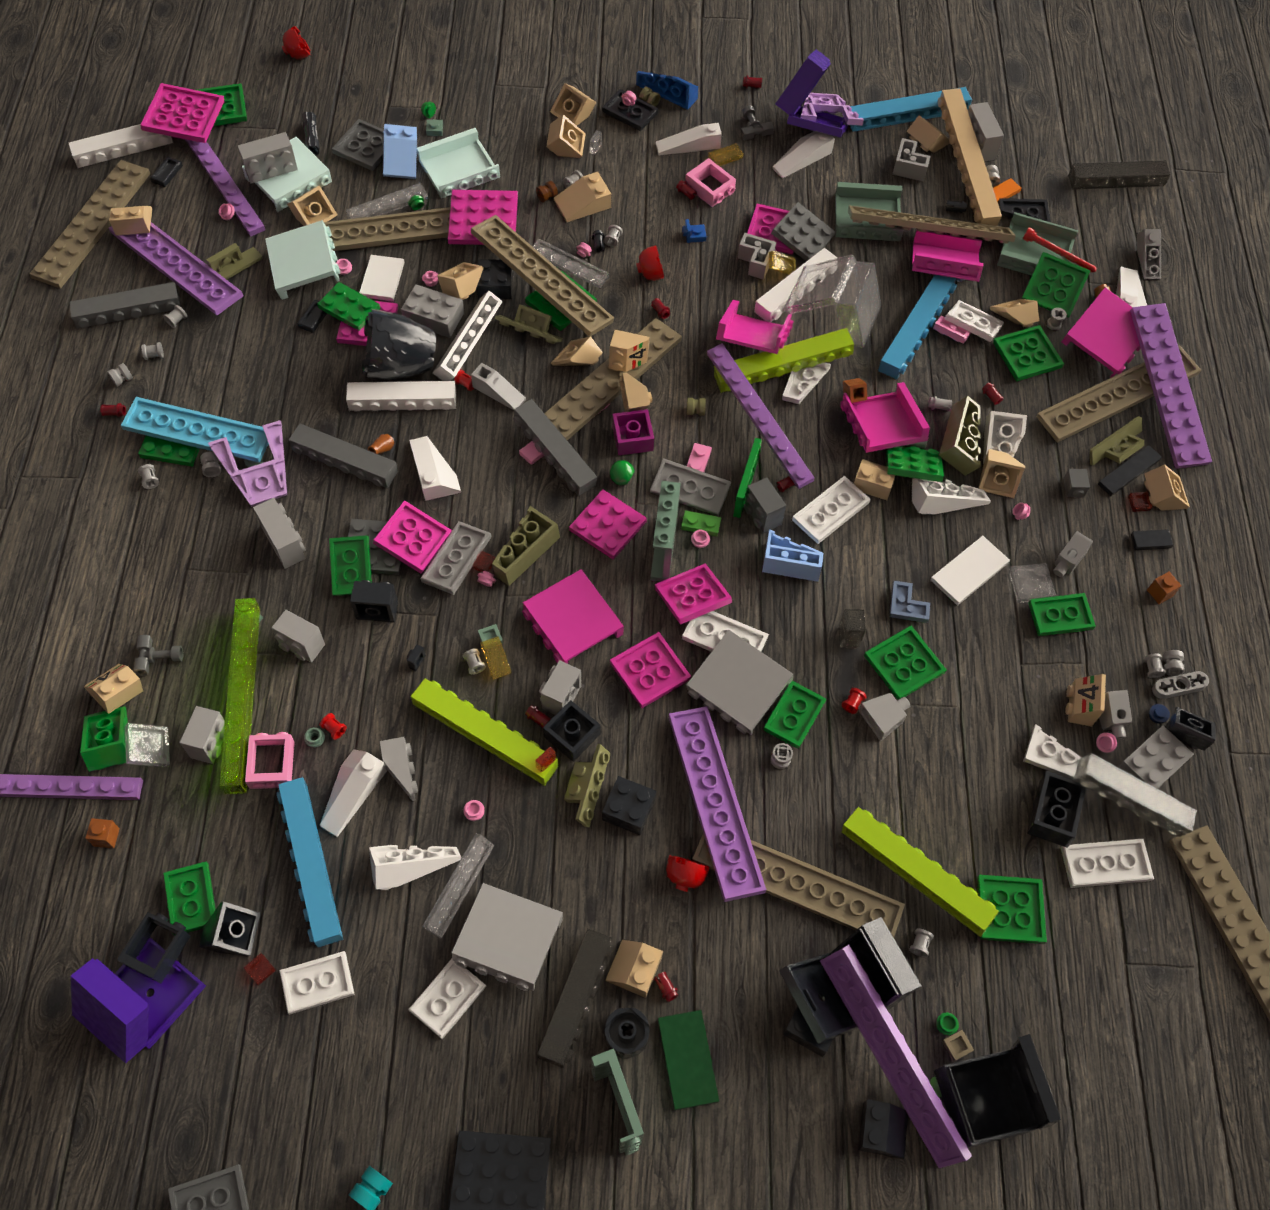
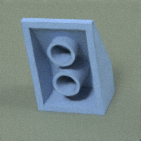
[383,124,417,179]

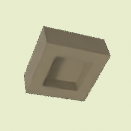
[942,1030,974,1062]

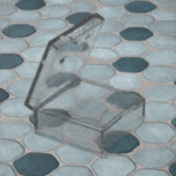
[784,254,882,348]

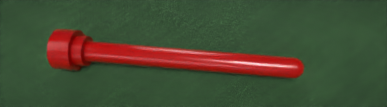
[1023,227,1097,273]

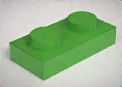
[681,510,721,537]

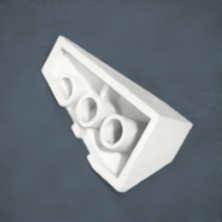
[656,123,722,155]
[773,131,835,179]
[1116,267,1147,307]
[983,411,1027,464]
[409,436,461,501]
[912,478,991,514]
[320,749,387,837]
[369,845,461,890]

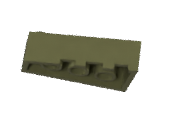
[939,396,981,476]
[492,506,560,586]

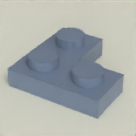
[889,581,930,623]

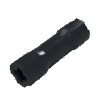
[302,112,320,156]

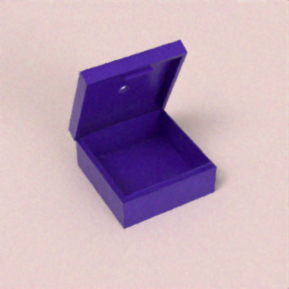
[775,49,848,137]
[71,938,206,1063]

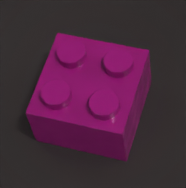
[612,409,654,456]

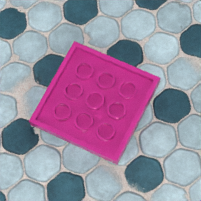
[140,83,224,143]
[448,190,518,245]

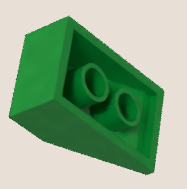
[80,706,131,772]

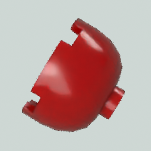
[282,26,311,60]
[636,246,664,281]
[666,855,710,892]

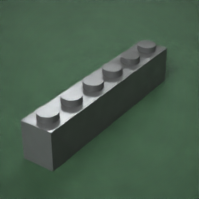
[70,282,181,329]
[513,399,597,496]
[289,424,398,488]

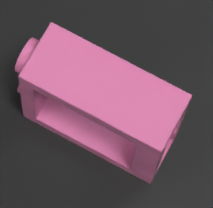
[685,158,736,207]
[245,732,294,789]

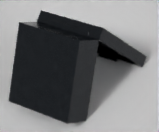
[779,917,921,1044]
[934,1034,1061,1148]

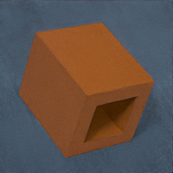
[843,378,867,403]
[1147,571,1182,604]
[85,818,120,848]

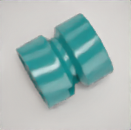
[349,1166,393,1210]

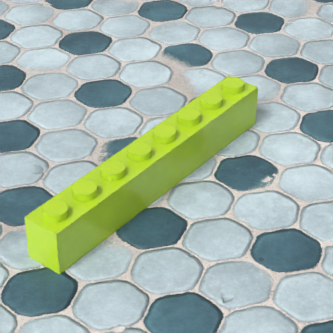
[714,328,854,392]
[411,678,558,786]
[842,807,999,937]

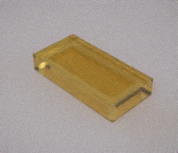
[708,143,744,166]
[769,251,796,275]
[480,636,512,680]

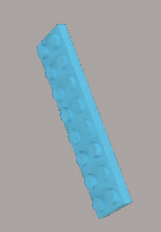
[121,397,269,463]

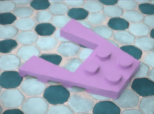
[801,93,864,126]
[208,420,287,507]

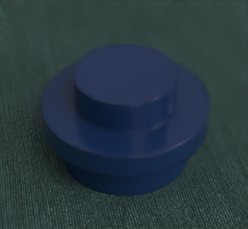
[1149,704,1170,724]

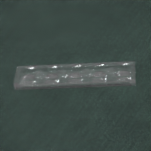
[346,183,428,219]
[532,239,609,288]
[422,834,494,938]

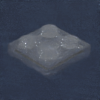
[1008,563,1056,603]
[125,723,170,767]

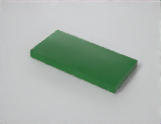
[733,438,762,518]

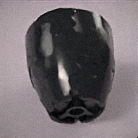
[362,309,436,380]

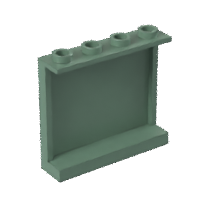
[835,182,904,241]
[997,212,1079,275]
[650,481,681,582]
[591,1049,644,1155]

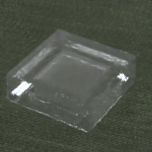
[590,130,602,154]

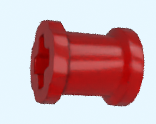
[454,369,474,391]
[842,688,866,714]
[320,713,347,740]

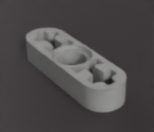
[1152,671,1209,699]

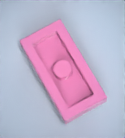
[933,316,971,344]
[687,443,712,472]

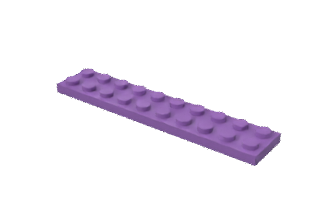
[109,222,243,315]
[1130,303,1212,469]
[668,707,766,902]
[820,945,972,1168]

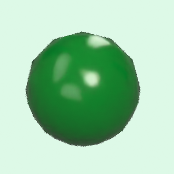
[609,460,635,486]

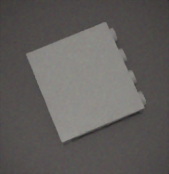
[686,630,793,735]
[452,883,563,991]

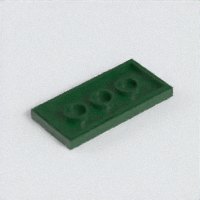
[658,1010,719,1111]

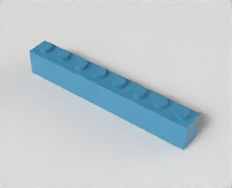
[850,87,972,132]
[878,275,957,379]
[277,777,344,947]

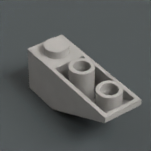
[1137,229,1161,279]
[471,363,526,410]
[380,737,418,801]

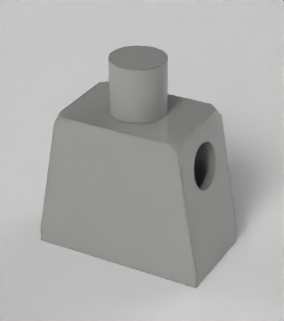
[1053,531,1093,577]
[1099,690,1132,739]
[859,693,910,741]

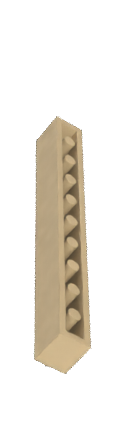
[938,88,1002,226]

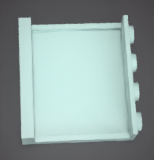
[417,128,500,198]
[242,137,332,212]
[265,220,340,300]

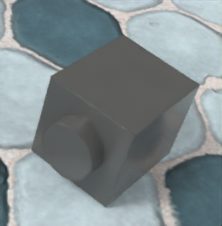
[1063,469,1090,498]

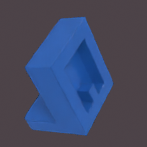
[682,219,707,243]

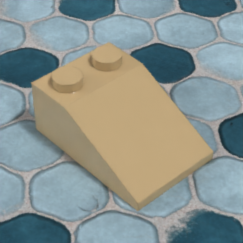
[554,172,611,222]

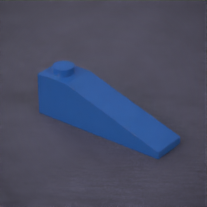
[636,71,698,110]

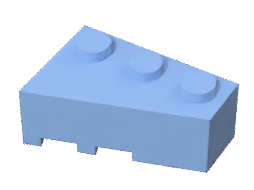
[762,529,824,582]

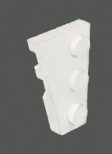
[782,363,831,404]
[1023,724,1089,783]

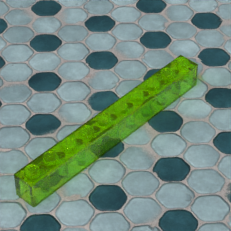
[220,598,260,794]

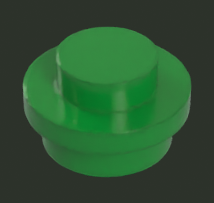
[421,102,436,118]
[408,195,424,210]
[936,1012,959,1036]

